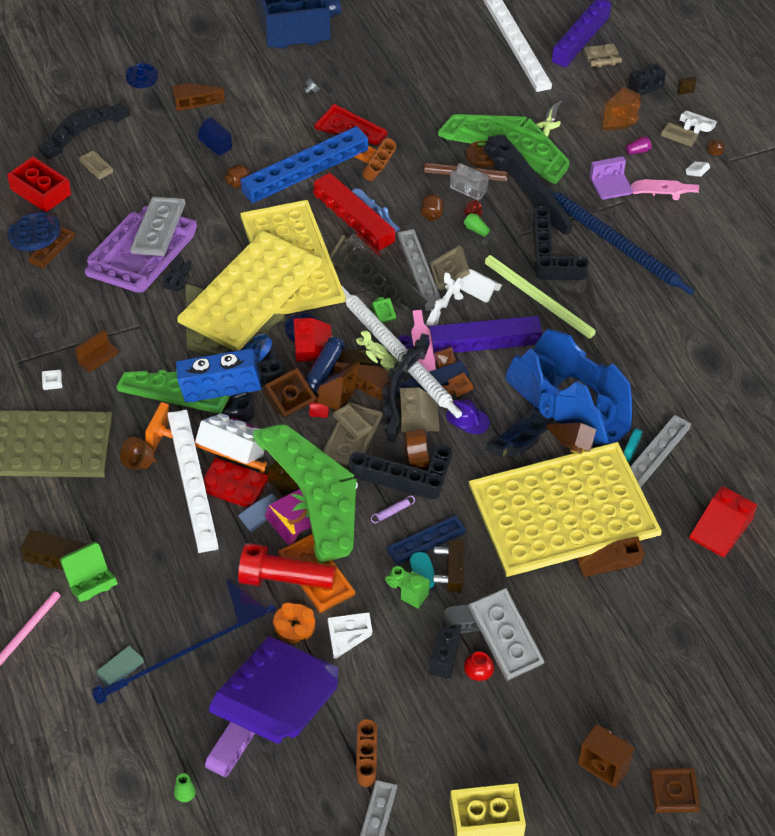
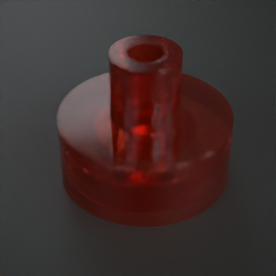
[464,200,482,217]

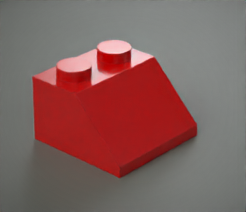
[294,318,332,362]

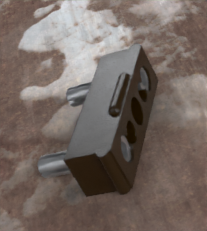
[433,539,464,594]

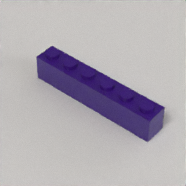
[552,0,612,67]
[429,316,543,353]

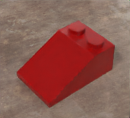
[689,486,757,558]

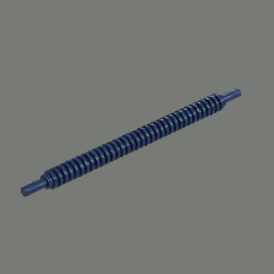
[547,187,694,295]

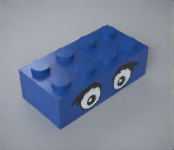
[176,348,261,403]

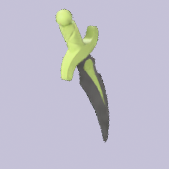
[536,100,562,137]

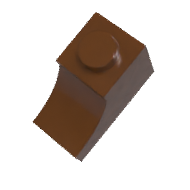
[404,429,429,471]

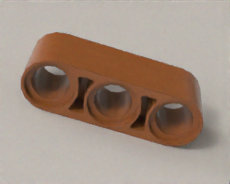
[362,138,397,181]
[356,719,377,787]

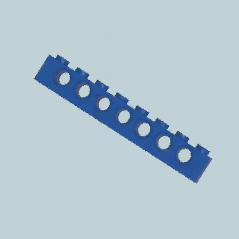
[240,126,368,204]

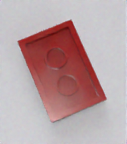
[203,458,268,508]

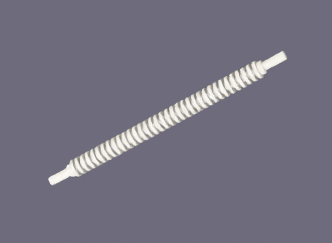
[341,286,462,418]

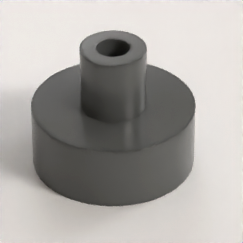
[304,77,321,94]

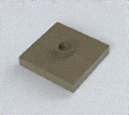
[430,245,470,291]

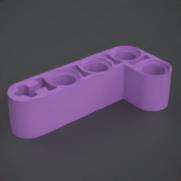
[205,722,255,777]

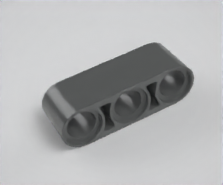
[443,604,481,633]

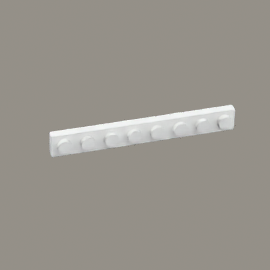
[168,410,218,553]

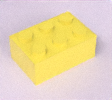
[449,783,526,836]

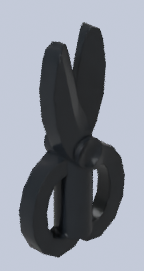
[162,256,191,291]

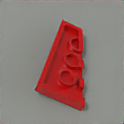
[314,104,388,146]

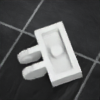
[680,110,717,133]

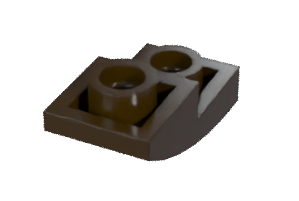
[333,350,373,371]

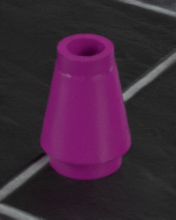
[625,136,652,155]

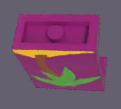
[265,489,311,546]

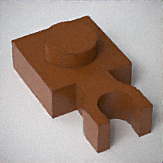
[443,372,474,397]

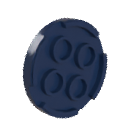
[7,212,61,251]

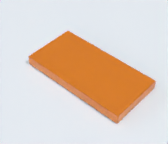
[278,534,355,613]

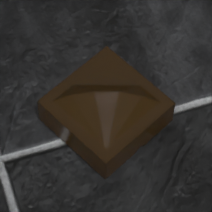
[677,76,696,95]

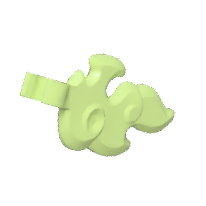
[356,331,405,381]

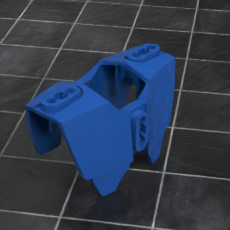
[505,329,632,446]

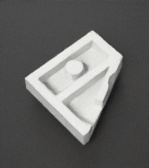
[328,613,372,659]

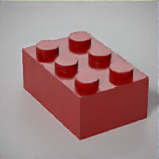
[7,156,71,212]

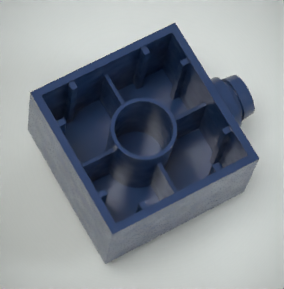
[256,0,341,49]

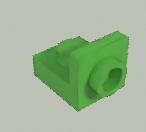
[370,297,396,323]

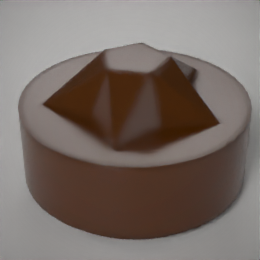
[707,140,725,156]

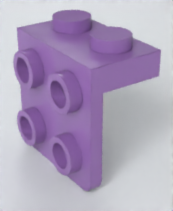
[589,156,633,200]

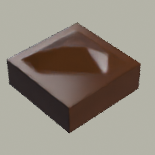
[433,346,456,369]

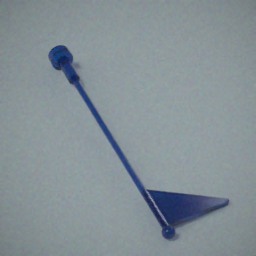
[91,580,276,705]

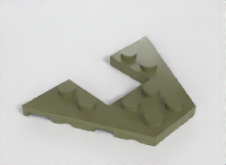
[186,284,285,356]

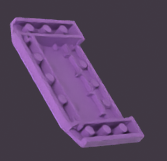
[85,206,197,293]

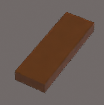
[28,226,75,269]

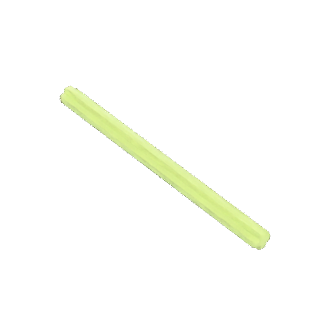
[485,255,596,339]

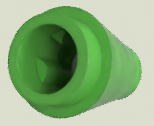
[464,213,490,237]
[174,773,196,802]

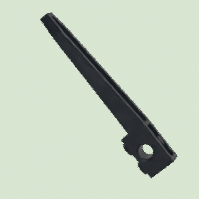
[483,134,573,235]

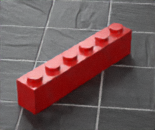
[313,173,395,251]

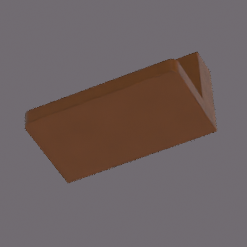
[75,329,118,373]

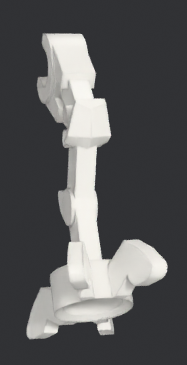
[426,272,463,326]

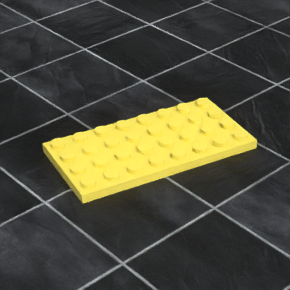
[240,200,346,315]
[177,231,321,351]

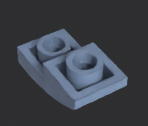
[238,494,278,532]

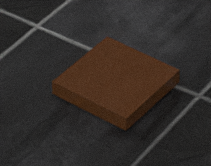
[649,768,701,813]

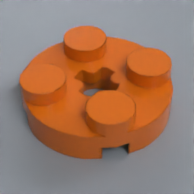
[273,603,315,644]

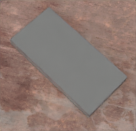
[130,197,186,256]
[468,588,545,681]

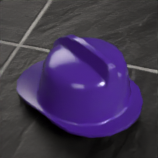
[446,399,490,434]

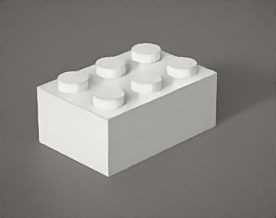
[195,414,265,464]

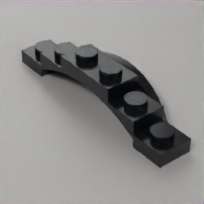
[38,102,130,160]
[382,333,430,442]
[485,407,554,457]

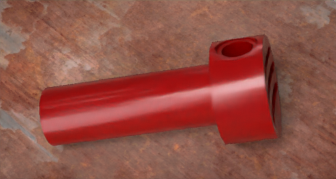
[238,543,337,590]

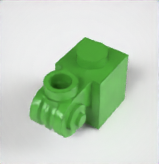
[385,566,430,608]

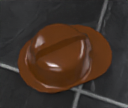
[120,437,157,470]

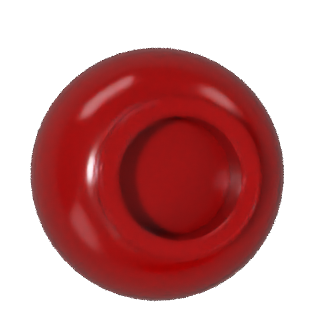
[464,651,494,681]

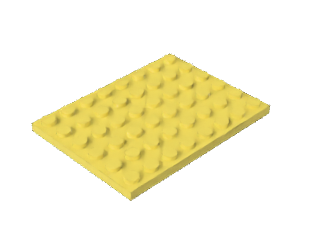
[469,442,661,577]

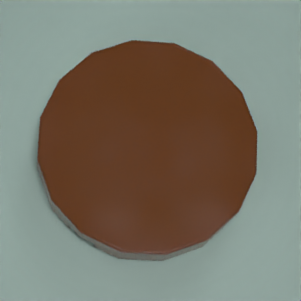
[466,141,495,167]

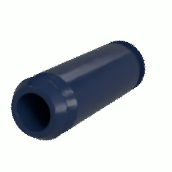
[305,336,344,394]

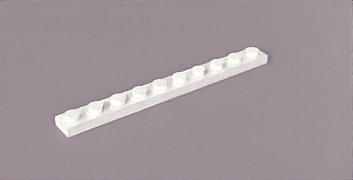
[483,0,552,92]

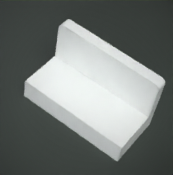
[459,269,502,302]

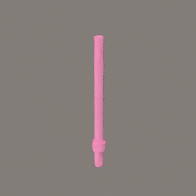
[0,591,60,666]

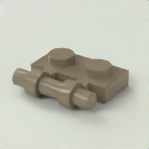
[583,44,622,68]

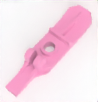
[631,179,699,200]
[411,310,436,372]

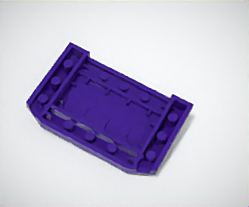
[209,636,338,744]

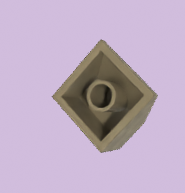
[400,388,440,432]

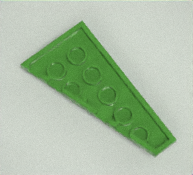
[116,369,230,414]

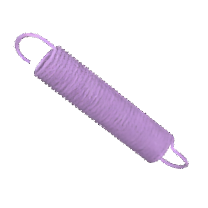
[371,496,415,523]

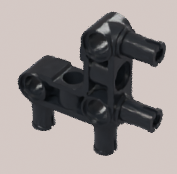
[215,347,286,422]

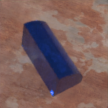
[198,117,232,156]

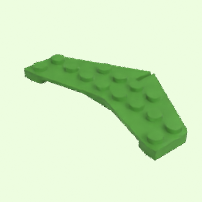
[438,114,569,184]
[252,424,356,563]

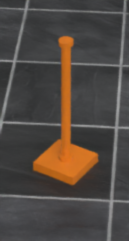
[145,402,268,473]

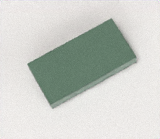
[96,646,144,688]

